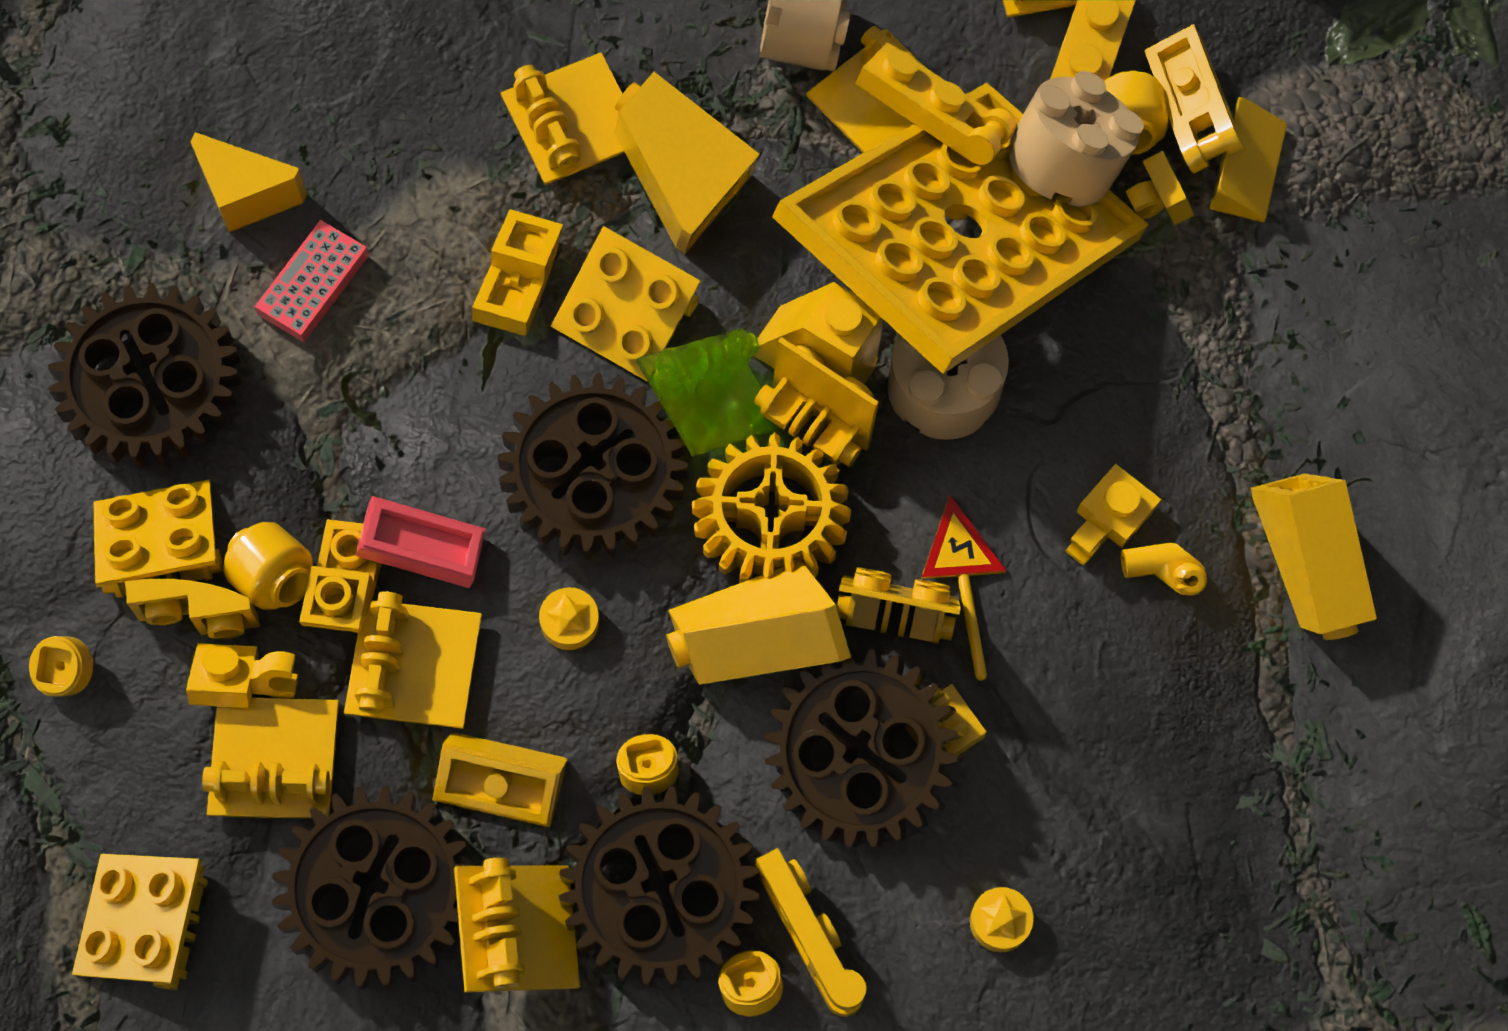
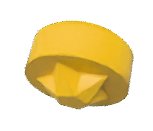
[539,587,599,650]
[29,636,93,697]
[616,734,679,795]
[970,887,1033,952]
[718,951,783,1016]

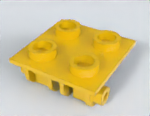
[806,26,925,153]
[500,52,625,185]
[551,226,701,381]
[754,337,879,467]
[93,479,223,598]
[837,567,960,644]
[344,592,482,729]
[202,698,339,819]
[72,854,208,990]
[454,858,580,993]

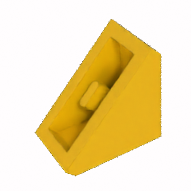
[191,132,307,232]

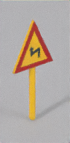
[921,495,1007,681]

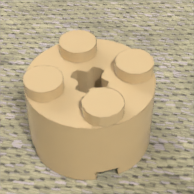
[759,0,850,71]
[1009,71,1144,206]
[887,334,1008,440]

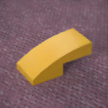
[472,209,563,336]

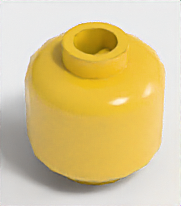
[1104,71,1169,155]
[223,522,313,610]

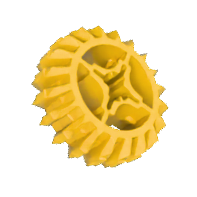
[692,432,851,583]

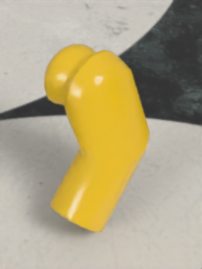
[1120,543,1207,596]

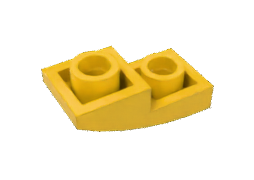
[299,519,382,633]
[125,579,260,639]

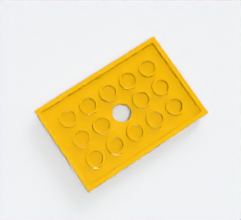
[772,83,1149,374]

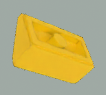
[1210,97,1287,222]
[432,733,567,827]

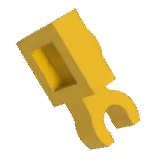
[1065,464,1161,566]
[186,643,298,708]

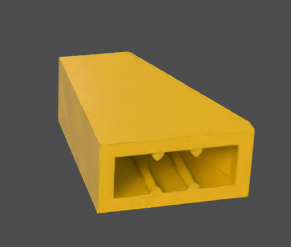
[614,72,760,255]
[750,282,883,384]
[1251,473,1377,640]
[666,561,851,685]

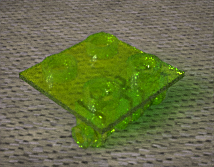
[636,329,781,457]

